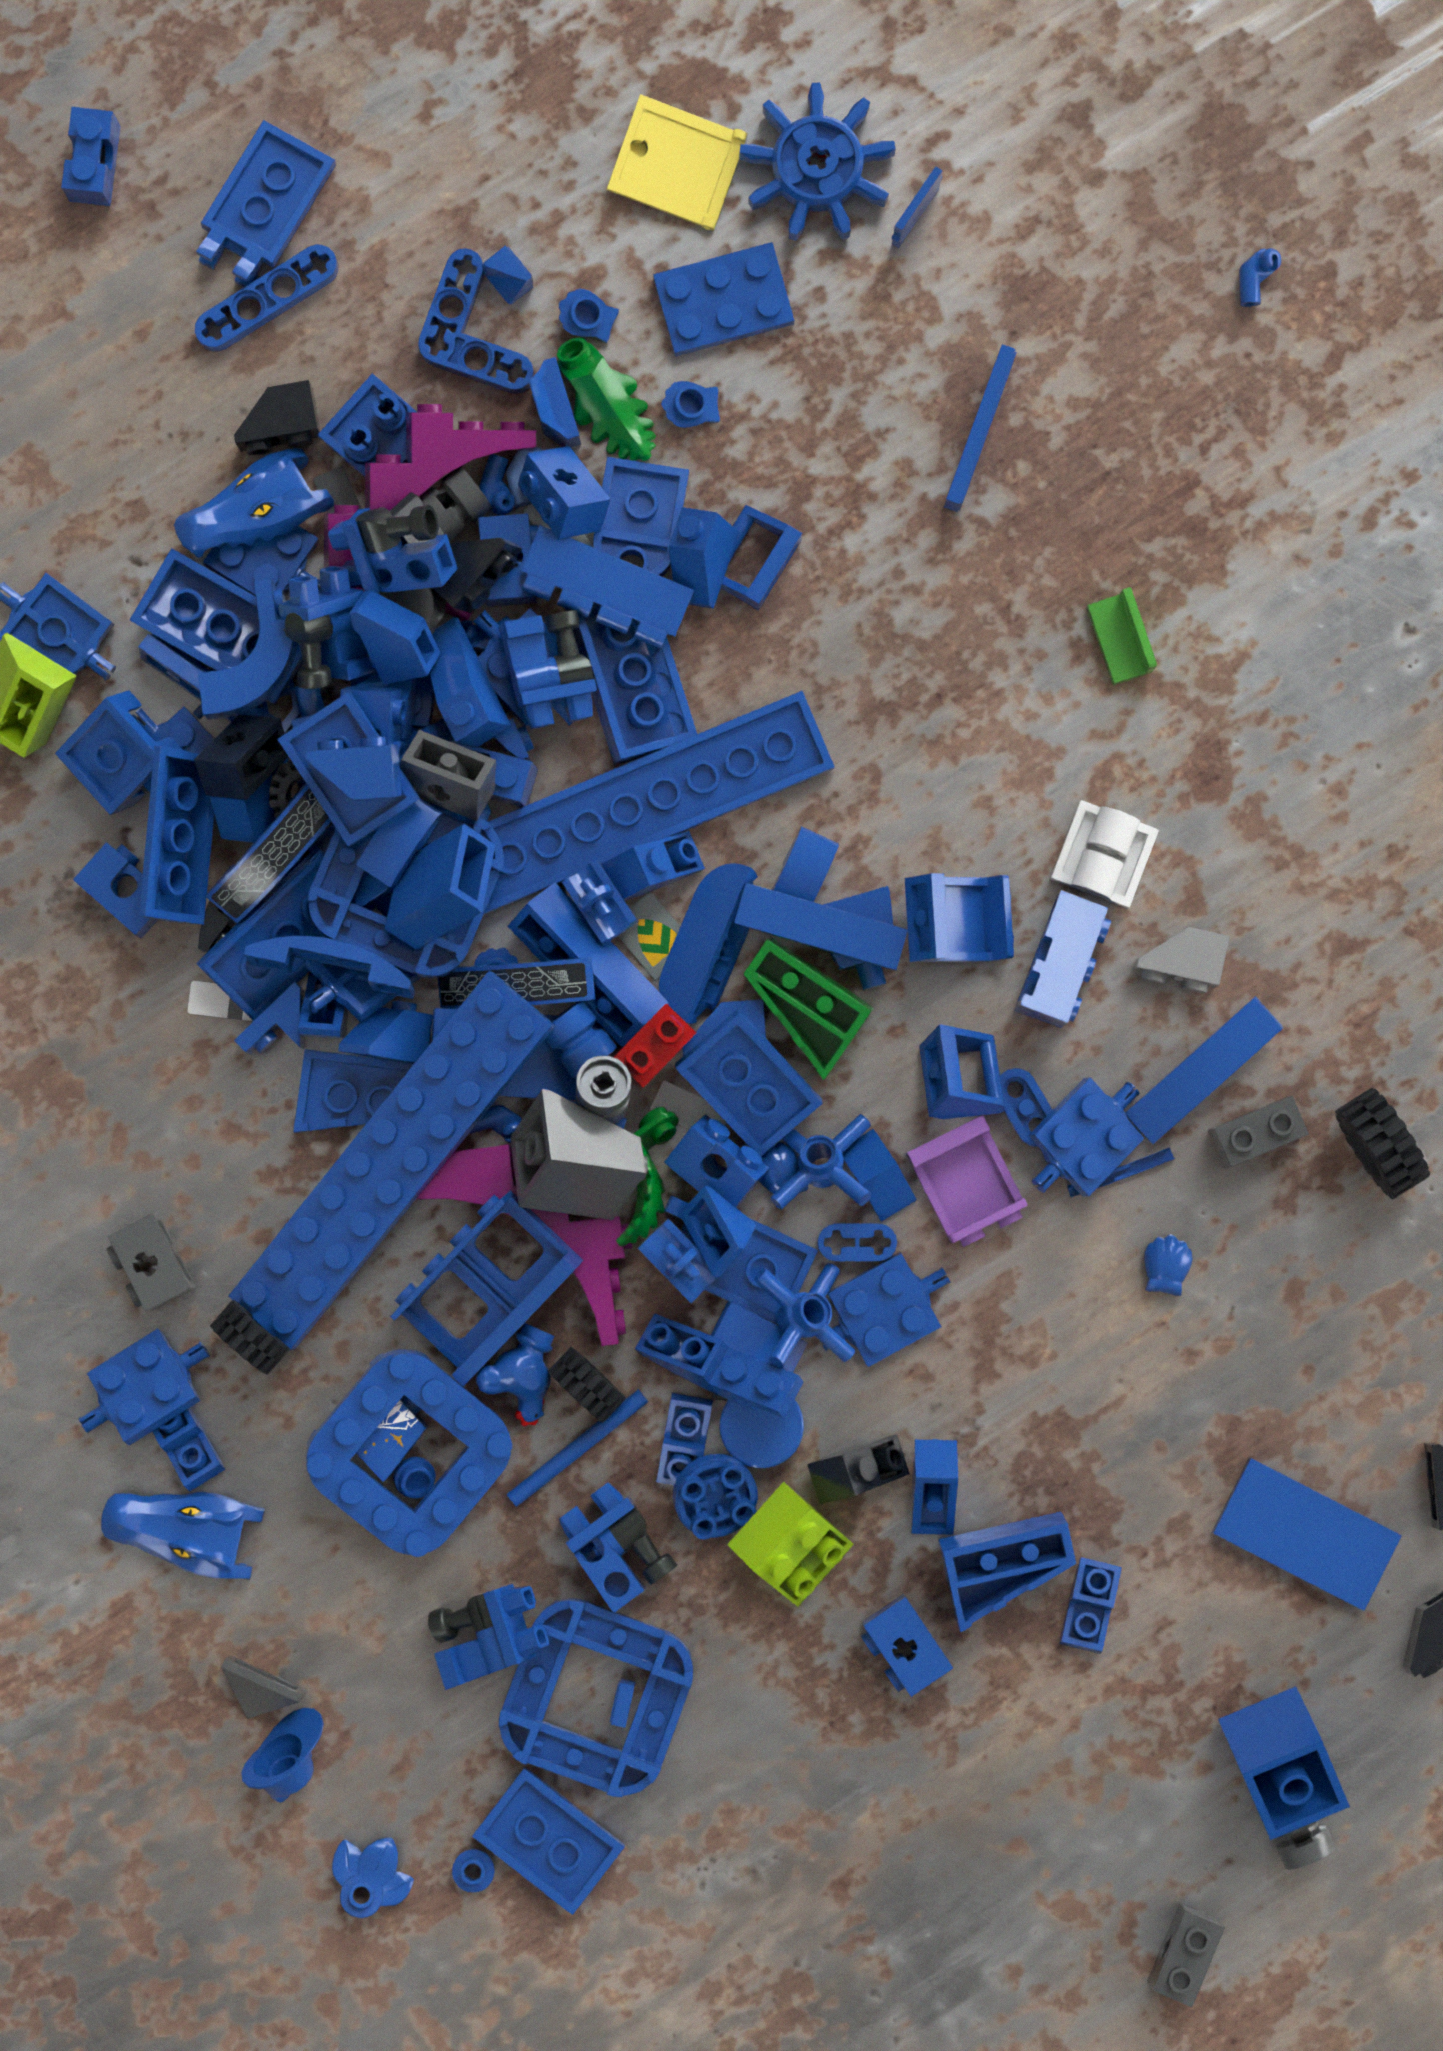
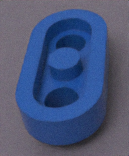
[1000,1068,1053,1147]

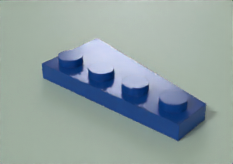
[293,1049,414,1133]

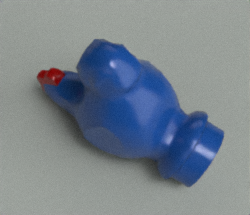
[476,1323,555,1426]

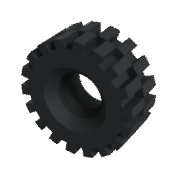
[1335,1088,1430,1199]

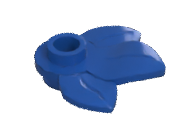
[332,1837,414,1918]

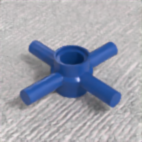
[770,1114,871,1210]
[754,1263,855,1368]

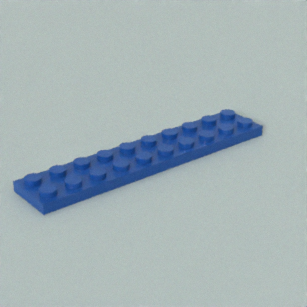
[483,691,835,916]
[228,971,556,1351]

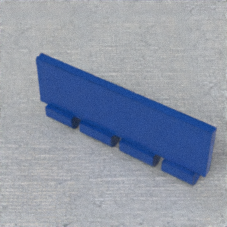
[520,525,694,649]

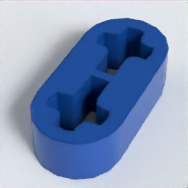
[817,1223,897,1261]

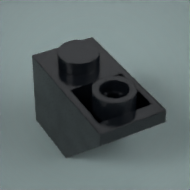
[234,380,321,455]
[433,538,522,613]
[807,1434,910,1504]
[1403,1591,1443,1678]

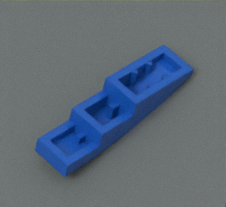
[1125,996,1284,1144]

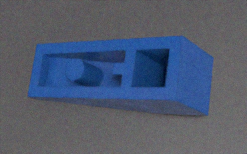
[430,617,511,747]

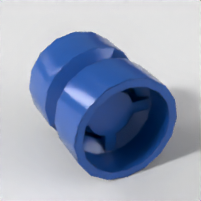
[545,1001,617,1079]

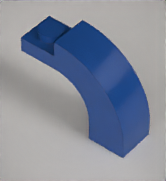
[197,578,298,720]

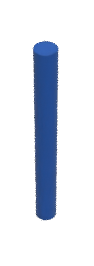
[507,1389,649,1507]

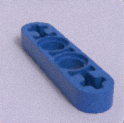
[195,244,338,352]

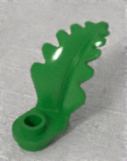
[557,338,656,461]
[616,1107,679,1246]

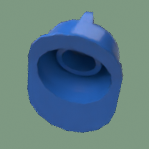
[241,1708,324,1803]

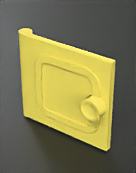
[606,94,748,231]

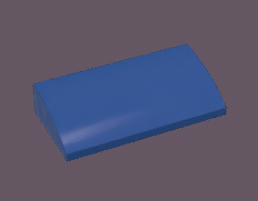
[129,548,303,704]
[565,603,697,766]
[139,746,214,925]

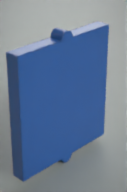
[891,166,943,249]

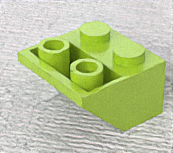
[0,633,77,758]
[727,1481,854,1607]

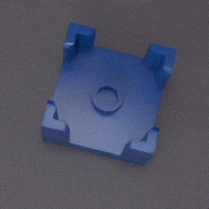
[55,690,183,815]

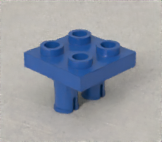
[318,373,417,478]

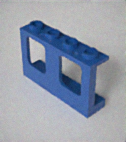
[390,1190,584,1387]

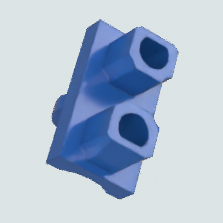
[562,859,638,945]
[638,1218,718,1303]

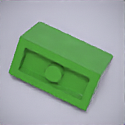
[1086,587,1157,686]

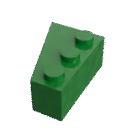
[744,937,874,1080]

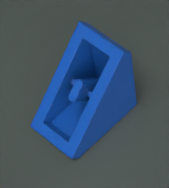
[298,972,348,1040]
[842,1129,917,1222]
[679,1186,757,1277]

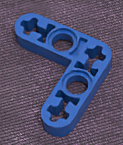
[418,248,534,394]

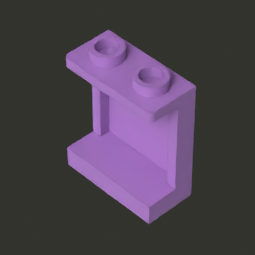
[906,1115,1028,1247]

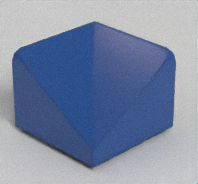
[482,245,533,304]

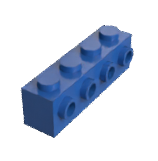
[507,882,669,1048]

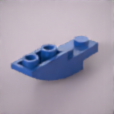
[635,1313,804,1418]

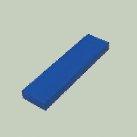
[944,344,1017,512]
[734,883,908,971]

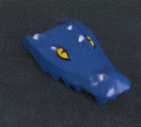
[174,448,334,558]
[101,1492,265,1580]

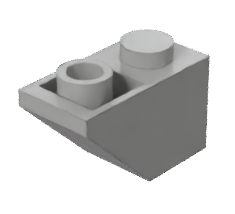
[1133,927,1230,993]

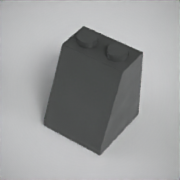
[510,1089,648,1220]

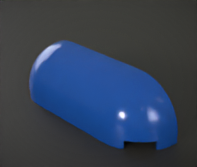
[659,863,758,1024]

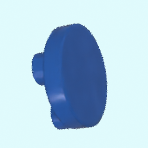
[720,1399,804,1468]
[673,1454,758,1540]

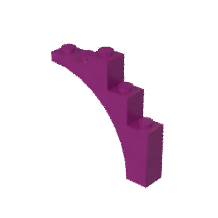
[324,404,536,592]
[416,1145,633,1346]

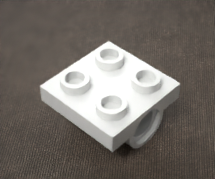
[1050,800,1159,909]

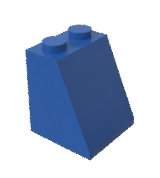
[1218,1686,1350,1840]

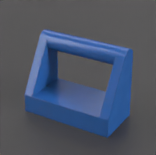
[721,505,802,611]
[919,1024,1005,1119]

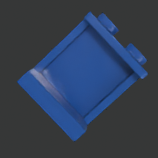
[904,873,1014,962]

